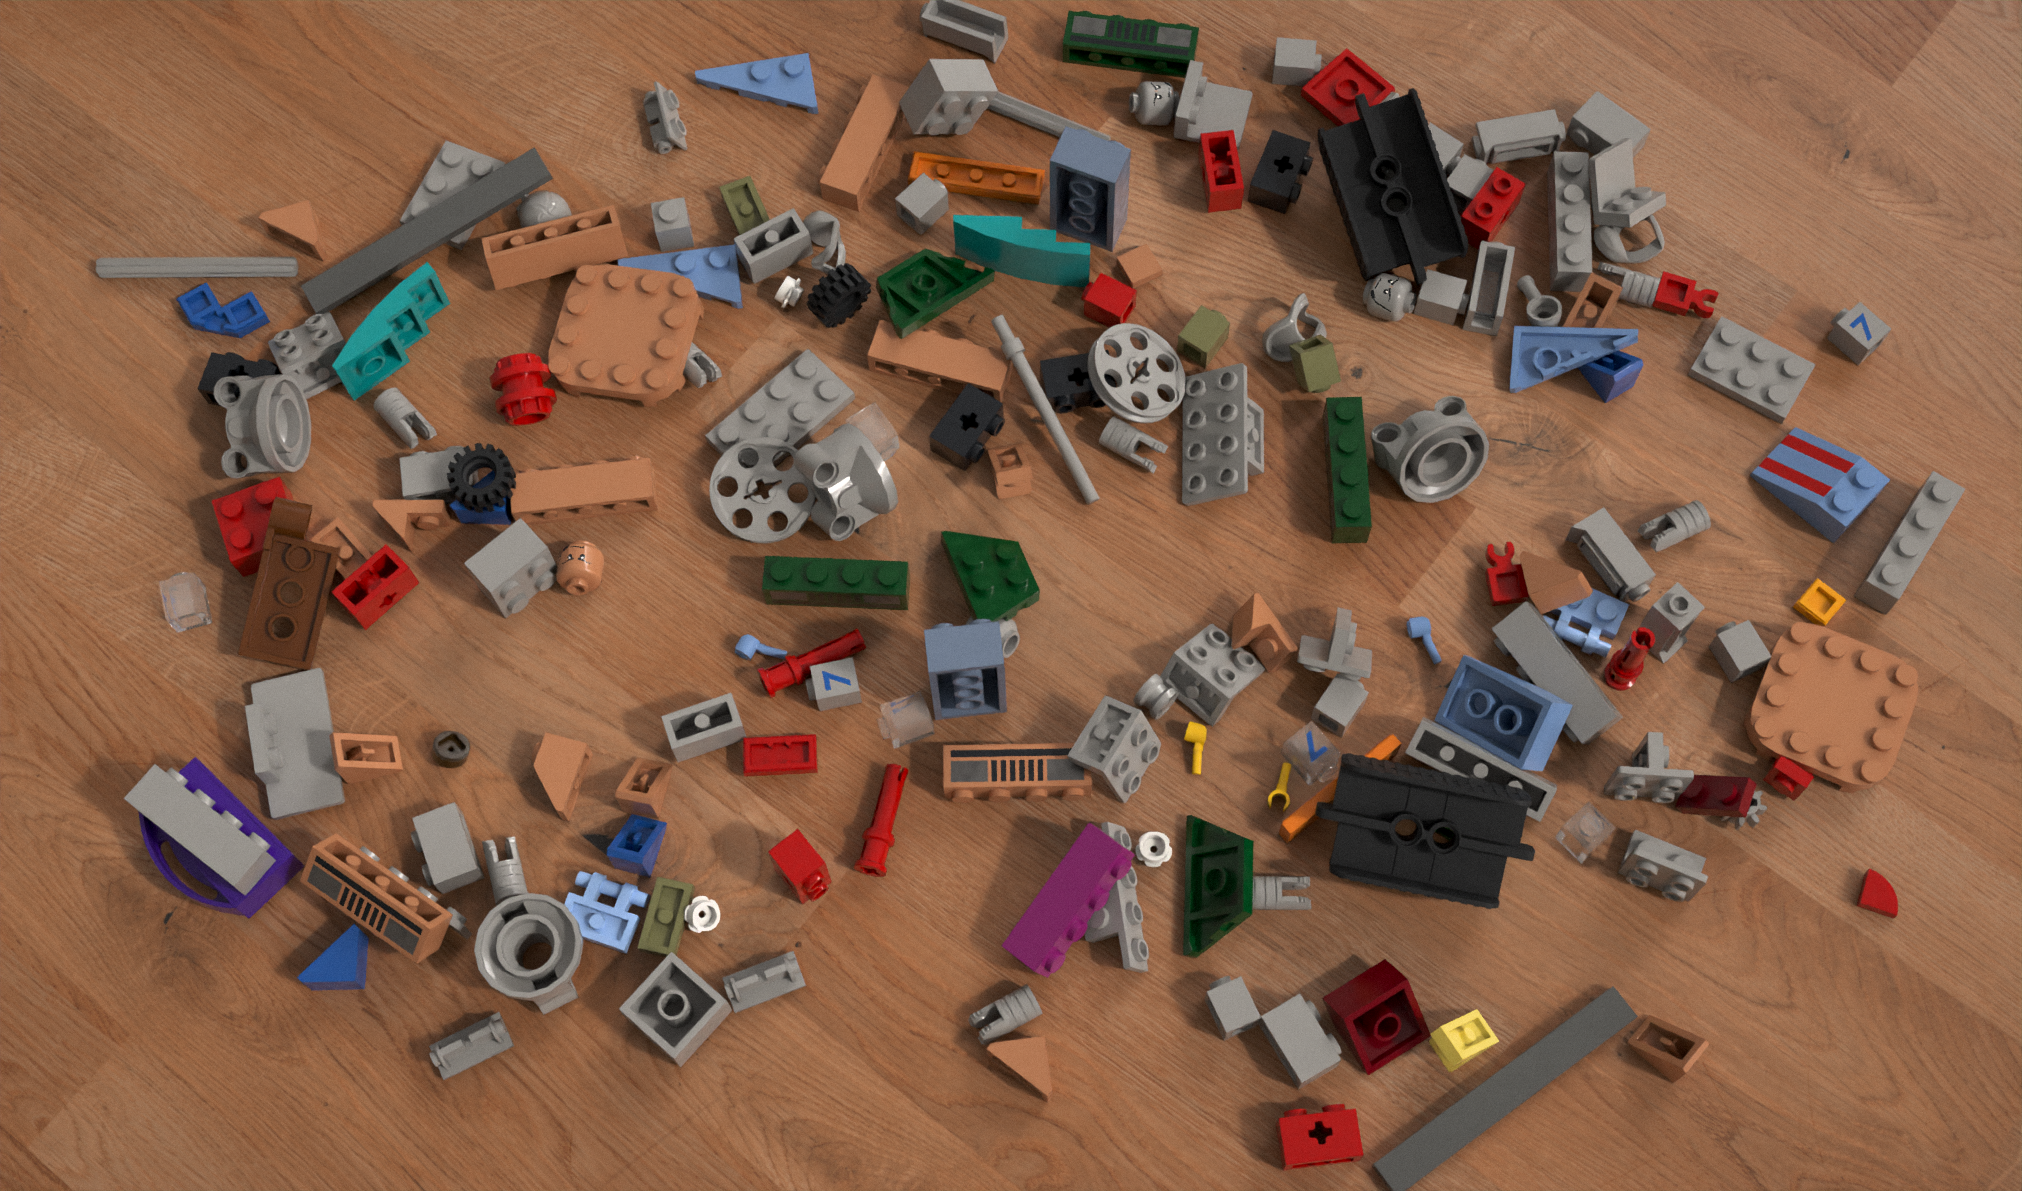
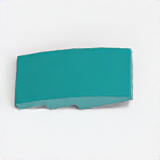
[953,215,1090,288]
[332,262,451,401]

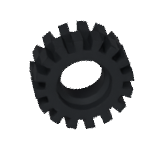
[806,263,871,328]
[447,443,516,513]

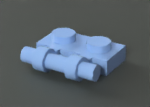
[1544,588,1629,658]
[564,871,650,954]

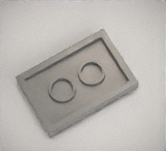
[400,140,505,250]
[1688,316,1816,424]

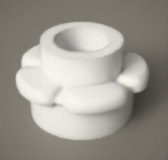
[774,276,804,308]
[1135,832,1172,868]
[684,896,720,933]

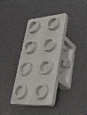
[1182,363,1264,506]
[245,668,345,820]

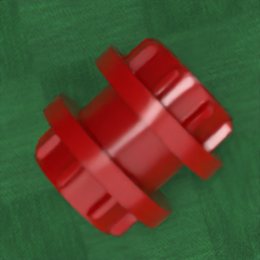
[489,353,557,426]

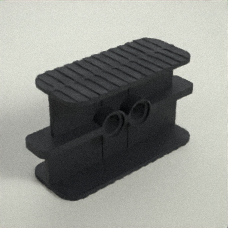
[1317,88,1468,285]
[1315,753,1535,909]

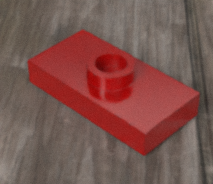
[743,734,818,777]

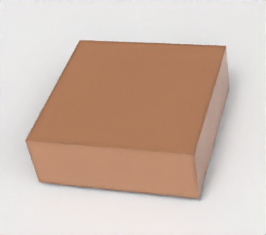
[1116,243,1163,289]

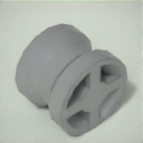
[1133,674,1179,720]

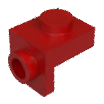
[1763,756,1814,801]

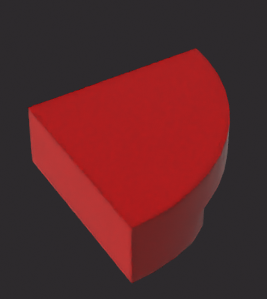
[1857,869,1898,918]

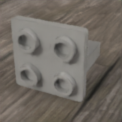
[1297,607,1372,680]
[1604,732,1694,803]

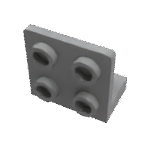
[1174,60,1253,150]
[1588,138,1666,228]
[268,312,346,399]
[1160,624,1265,727]
[1067,695,1161,803]
[1618,830,1708,902]

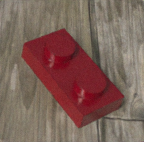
[1676,775,1757,818]

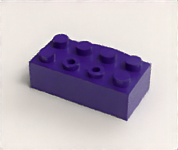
[139,757,305,919]

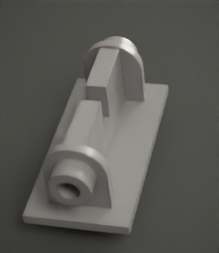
[643,81,687,154]
[723,951,806,1013]
[429,1012,514,1080]

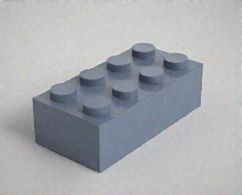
[1050,126,1131,252]
[924,619,1007,720]

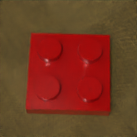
[1301,48,1396,126]

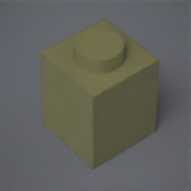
[1177,305,1230,368]
[1289,334,1341,393]

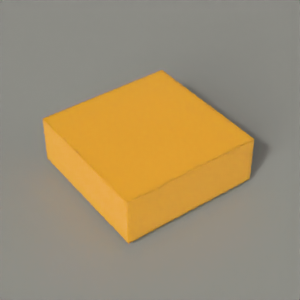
[1793,578,1846,627]

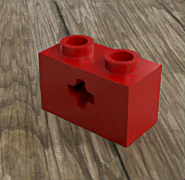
[1198,130,1244,213]
[1461,167,1526,249]
[331,544,419,630]
[768,829,832,905]
[1276,1104,1364,1171]

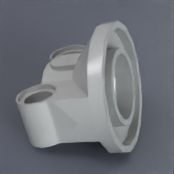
[214,374,311,479]
[1371,396,1489,503]
[794,423,898,541]
[474,893,583,1015]

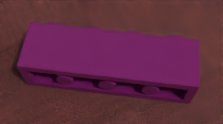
[1002,822,1135,978]

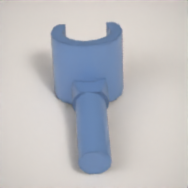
[1406,616,1442,665]
[735,634,788,661]

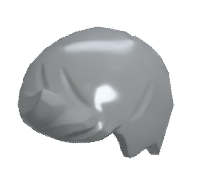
[516,190,572,228]

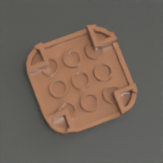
[548,264,704,407]
[1743,622,1918,794]

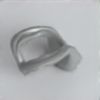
[803,211,846,275]
[1593,214,1665,263]
[1262,293,1327,362]

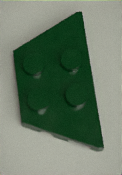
[876,249,995,339]
[941,531,1040,622]
[1183,815,1254,958]

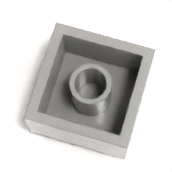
[899,59,998,135]
[464,518,557,618]
[619,952,732,1068]

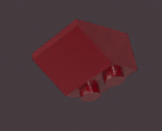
[1322,959,1431,1075]

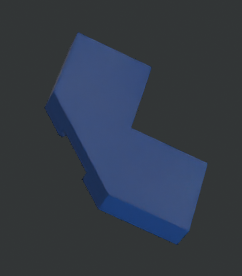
[176,282,270,338]

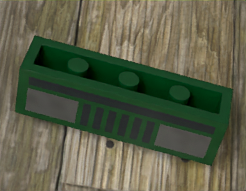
[1063,11,1199,78]
[1322,397,1372,544]
[762,556,910,610]

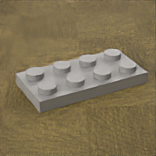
[705,349,855,468]

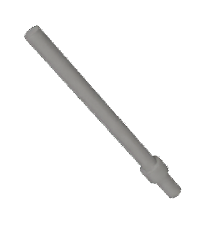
[991,315,1100,505]

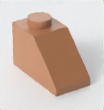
[532,732,593,822]

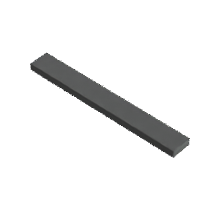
[301,147,553,314]
[1372,986,1638,1191]

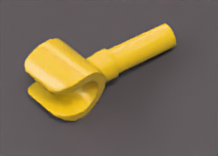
[1184,721,1207,775]
[1267,762,1292,812]

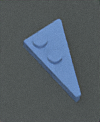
[695,53,819,114]
[618,244,743,309]
[1510,326,1638,393]

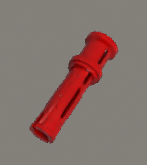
[1604,627,1655,691]
[757,628,866,699]
[854,764,909,877]

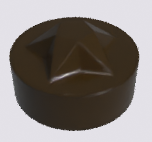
[432,731,470,768]

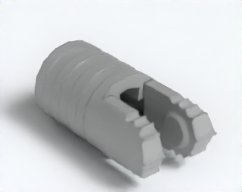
[1597,261,1660,308]
[683,342,722,388]
[373,388,437,449]
[1099,416,1168,473]
[1637,500,1711,553]
[482,837,528,905]
[1253,876,1311,910]
[968,984,1043,1045]

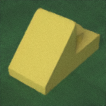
[1429,1009,1499,1072]

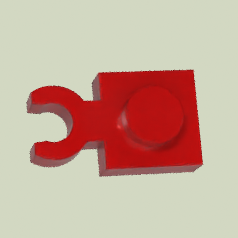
[1652,271,1719,318]
[1485,541,1530,606]

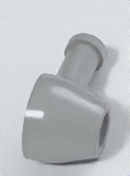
[1517,275,1562,327]

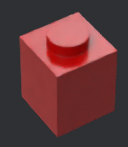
[1081,273,1137,328]

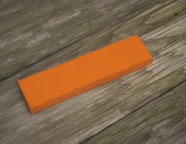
[908,151,1045,205]
[1279,734,1402,844]

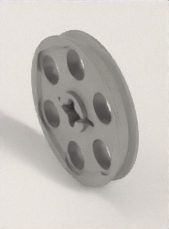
[1087,323,1186,423]
[709,437,816,544]

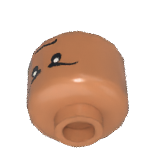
[556,540,604,595]

